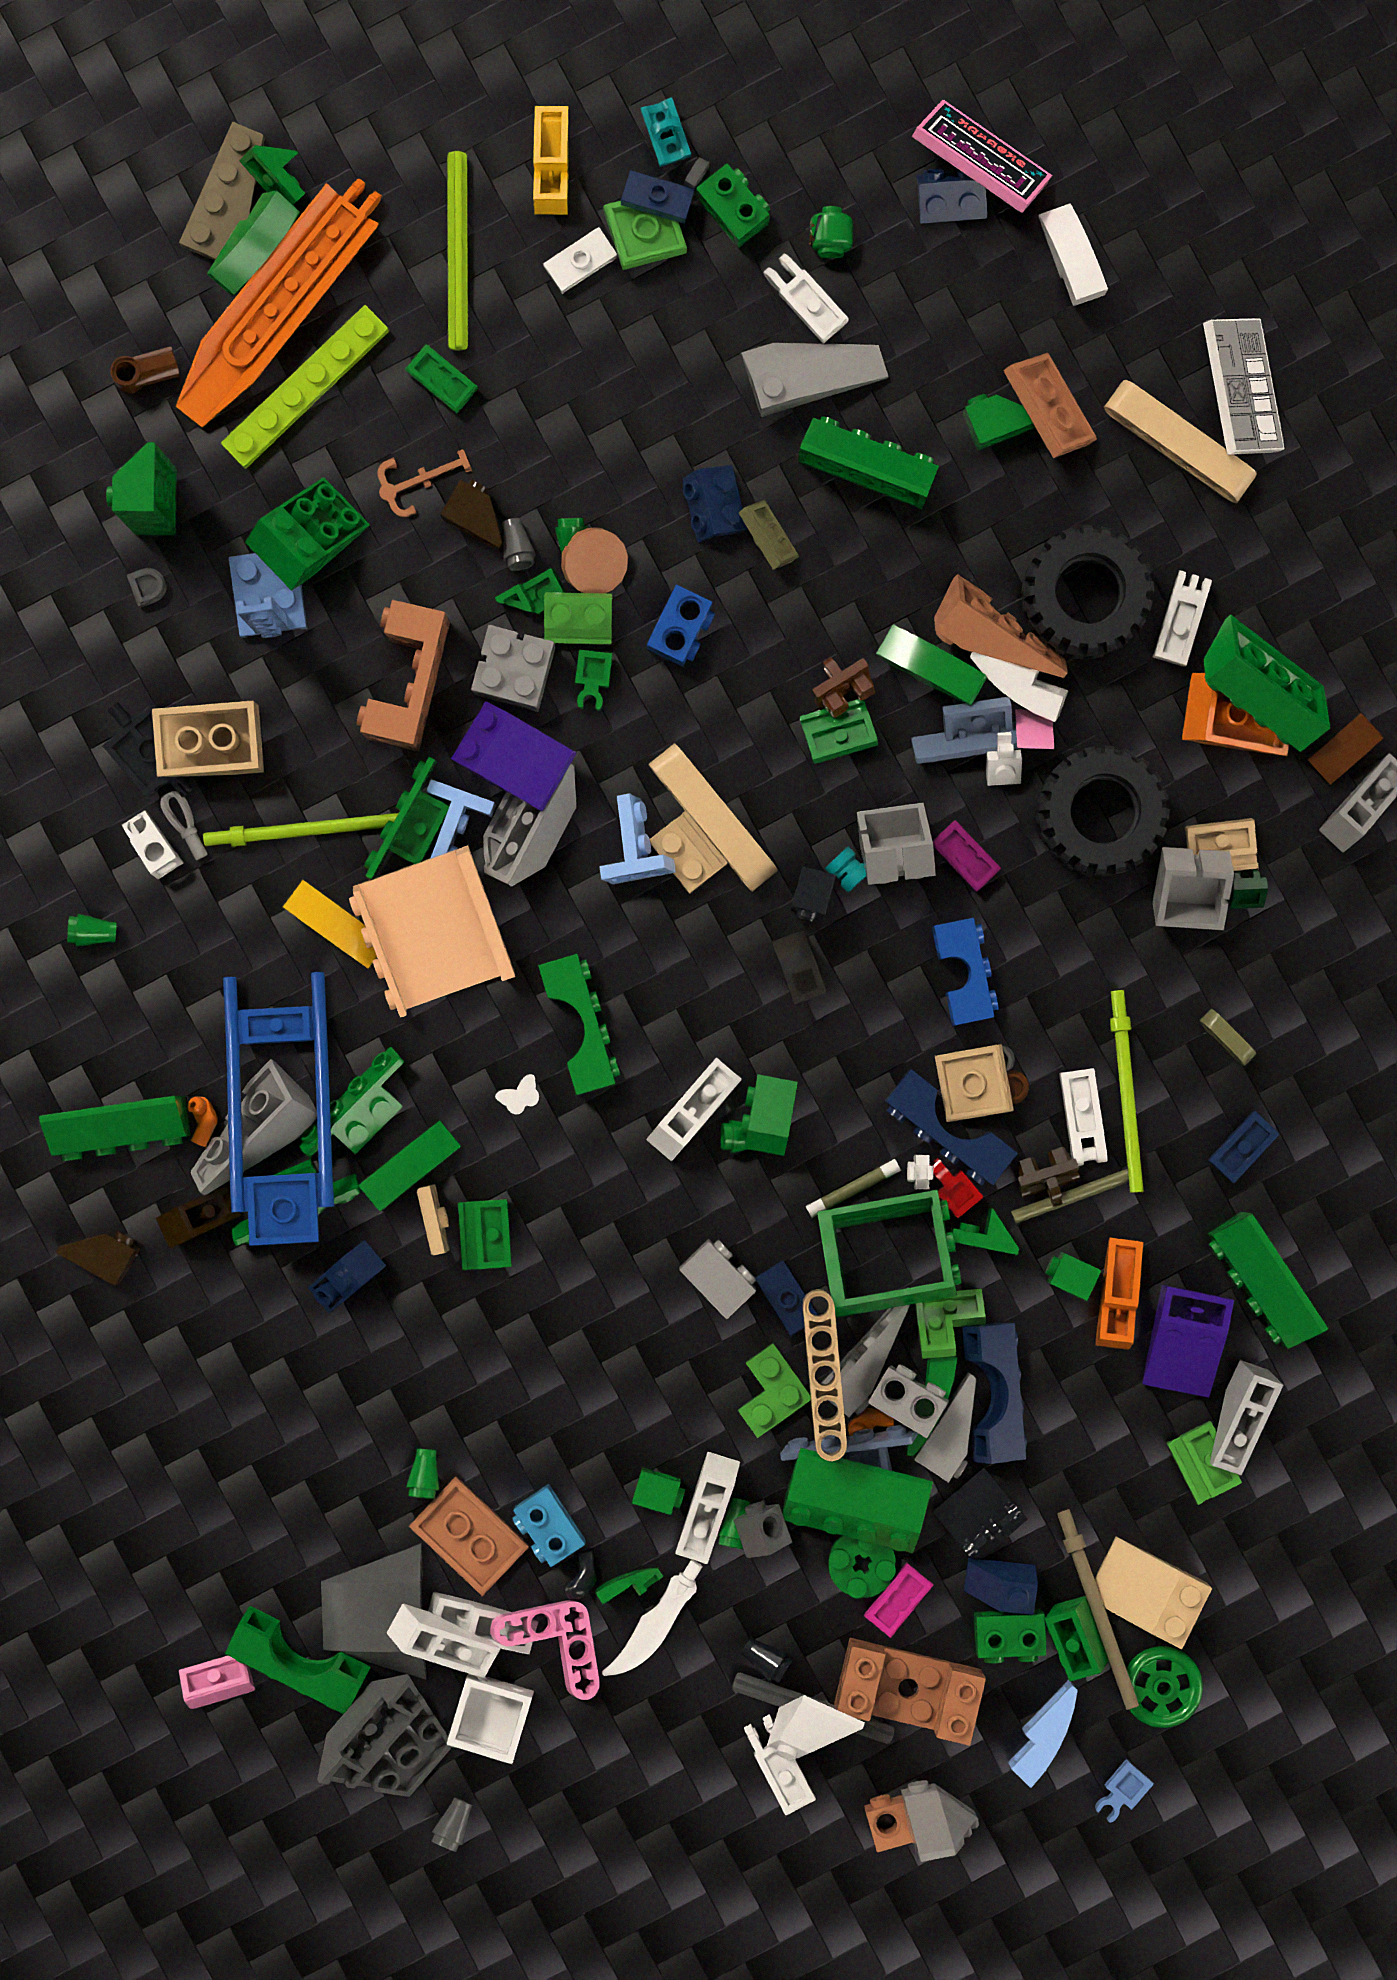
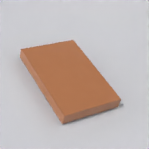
[1003,353,1097,458]
[409,1476,530,1596]

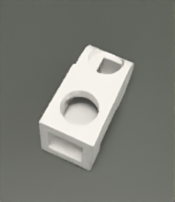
[122,810,183,879]

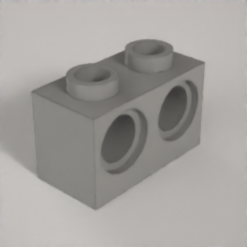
[868,1364,950,1438]

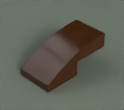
[1308,712,1384,785]

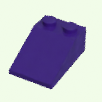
[451,701,577,811]

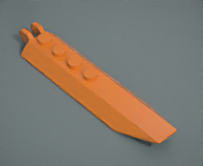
[176,179,382,427]

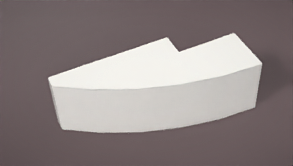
[1038,204,1108,306]
[970,652,1068,722]
[428,1592,538,1654]

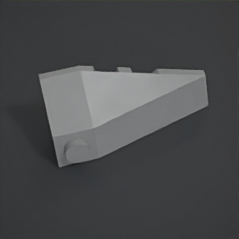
[741,343,889,417]
[190,1059,317,1195]
[821,1287,910,1417]
[901,1780,979,1862]

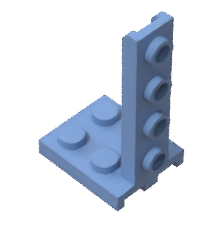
[229,553,308,638]

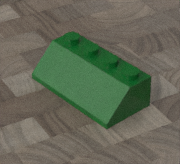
[798,417,939,509]
[106,442,177,535]
[1203,615,1330,752]
[39,1096,191,1162]
[1208,1212,1328,1349]
[782,1448,933,1553]

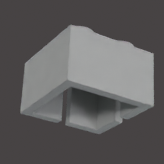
[471,625,556,712]
[857,803,936,885]
[1153,847,1234,930]
[679,1239,756,1319]

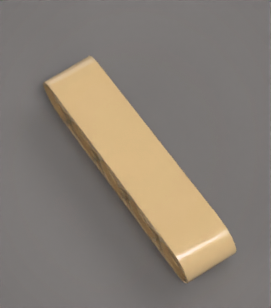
[1104,380,1257,503]
[648,743,778,892]
[803,1289,847,1461]

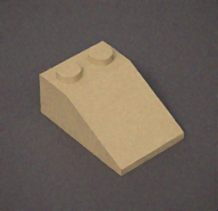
[152,701,264,777]
[1086,1537,1212,1649]

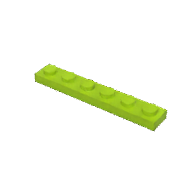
[221,305,389,469]

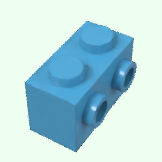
[512,1484,586,1567]

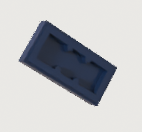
[621,170,695,224]
[755,1260,817,1335]

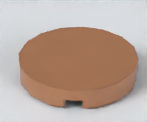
[561,528,628,593]

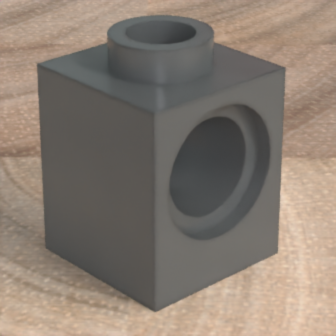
[734,1502,792,1558]

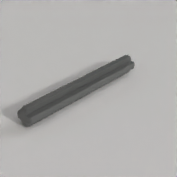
[732,1673,895,1744]

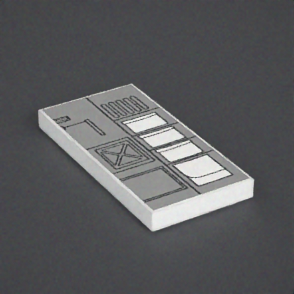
[1203,319,1285,455]

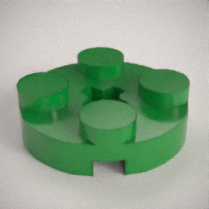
[828,1535,896,1599]

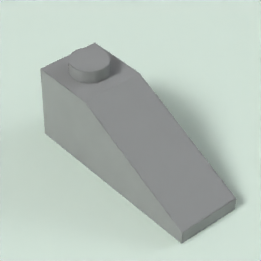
[1319,753,1397,853]
[1210,1360,1283,1475]
[912,1372,976,1483]

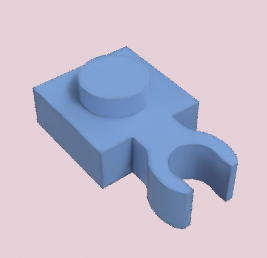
[1095,1759,1154,1822]

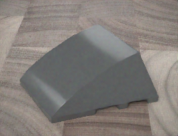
[321,1543,427,1679]
[317,1674,453,1797]

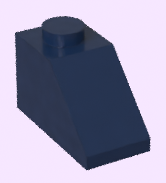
[964,1558,1038,1615]

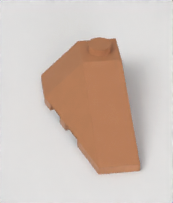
[934,574,1068,678]

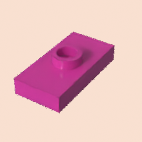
[864,1562,933,1638]

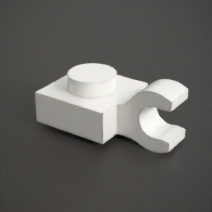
[986,732,1022,786]
[907,1155,933,1189]

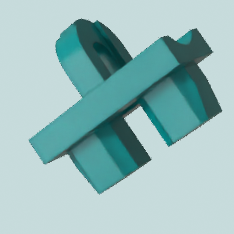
[640,97,691,167]

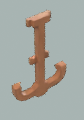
[378,449,472,517]

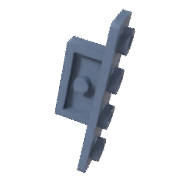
[911,697,1018,764]
[780,1425,918,1471]

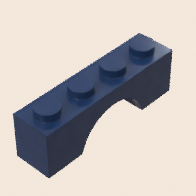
[885,1069,1018,1186]
[962,1322,1027,1464]

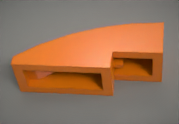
[1095,1238,1143,1350]

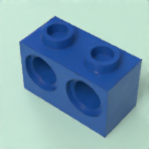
[647,585,715,667]

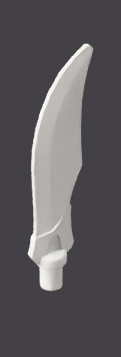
[602,1559,703,1676]

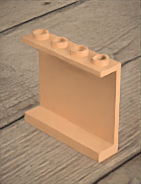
[349,845,515,1018]

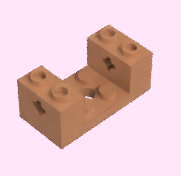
[357,600,450,752]
[834,1638,986,1746]

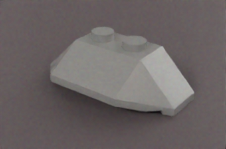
[483,764,576,886]

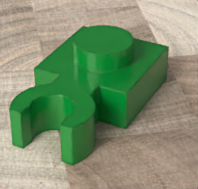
[575,650,613,711]

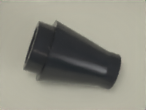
[741,1637,793,1683]

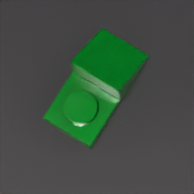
[239,145,305,205]
[950,1208,1019,1255]

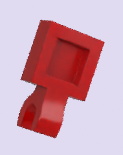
[929,1158,983,1218]

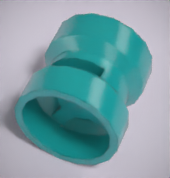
[825,846,866,893]

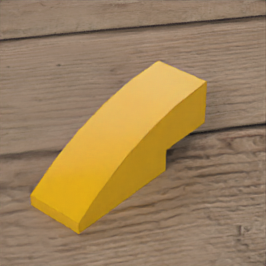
[533,106,569,215]
[283,880,377,969]

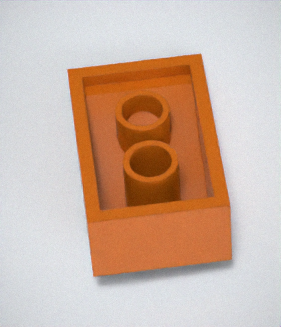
[1182,673,1289,756]

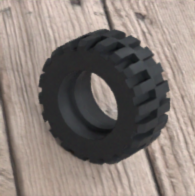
[1021,525,1154,659]
[1036,745,1170,877]

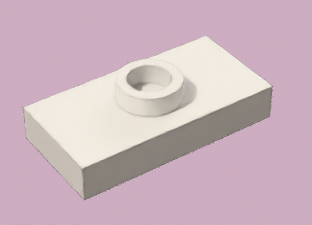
[543,227,618,294]

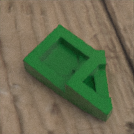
[495,568,567,614]
[596,1568,663,1604]

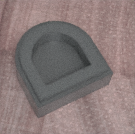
[684,157,711,198]
[127,568,167,608]

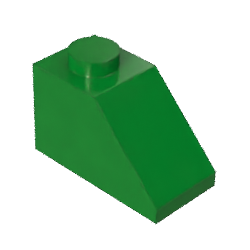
[963,394,1036,451]

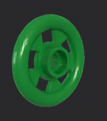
[1126,1646,1203,1728]

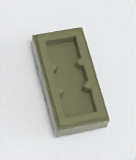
[738,500,799,570]

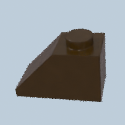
[440,479,503,553]
[156,1185,242,1249]
[55,1230,140,1286]

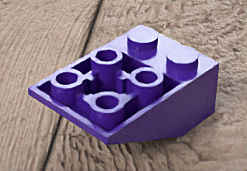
[1142,1285,1234,1398]

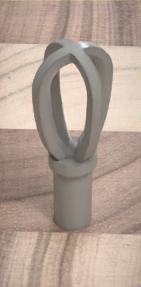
[160,791,208,861]

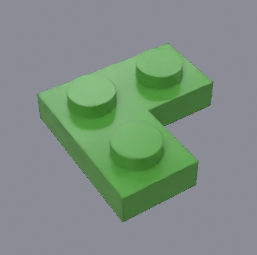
[915,1289,986,1359]
[738,1343,811,1438]

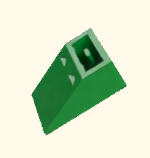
[245,477,370,591]

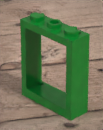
[817,1190,962,1318]

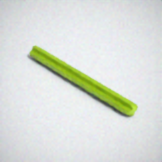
[447,151,468,351]

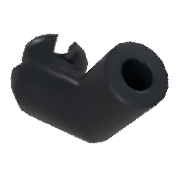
[564,1550,597,1600]

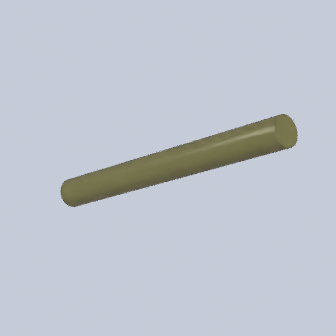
[1011,1169,1129,1224]

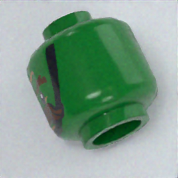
[809,206,853,259]

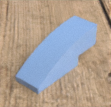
[1008,1680,1077,1788]

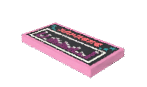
[912,100,1052,213]

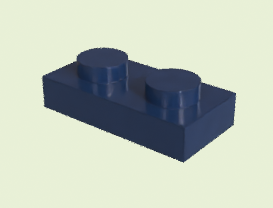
[1208,1111,1280,1183]

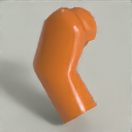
[187,1096,218,1147]
[848,1408,894,1436]

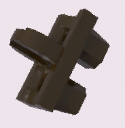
[1018,1147,1080,1207]

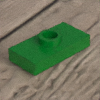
[405,344,478,414]

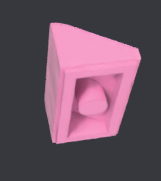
[179,1656,255,1709]

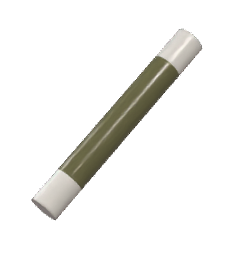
[806,1159,901,1218]

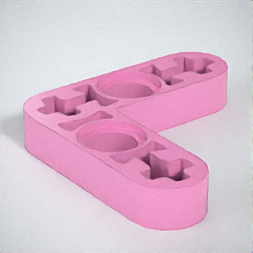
[490,1600,599,1700]

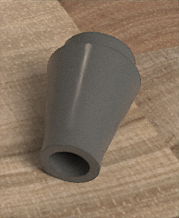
[502,518,536,571]
[432,1797,473,1852]

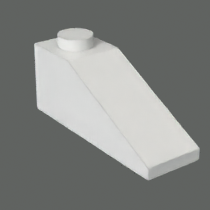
[646,1058,742,1161]
[675,1452,740,1564]
[387,1604,500,1678]

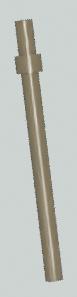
[1057,1509,1139,1710]

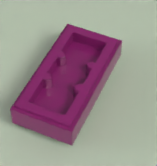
[933,820,1001,892]

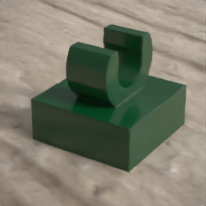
[1229,870,1268,909]

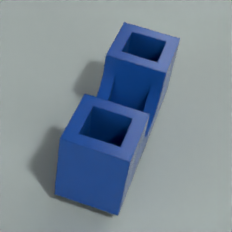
[932,918,998,1026]

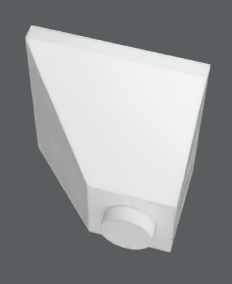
[767,1695,865,1760]

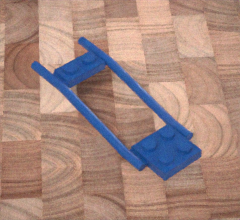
[223,972,334,1246]

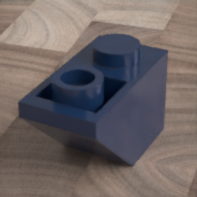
[308,1240,386,1314]

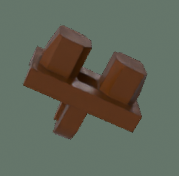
[812,657,875,718]

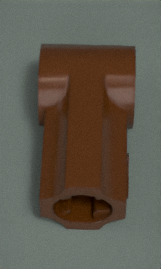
[110,346,180,394]

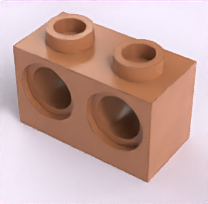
[864,1788,913,1852]

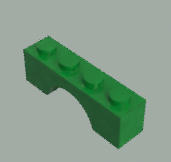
[538,954,620,1095]
[225,1606,371,1714]

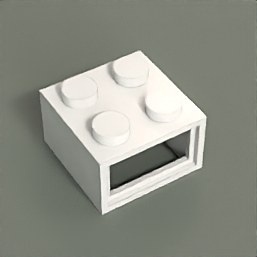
[447,1673,534,1764]

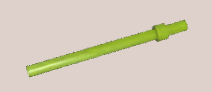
[203,813,399,847]
[1110,990,1144,1193]

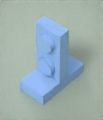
[426,779,496,859]
[600,793,676,884]

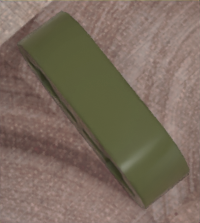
[1199,1009,1256,1066]

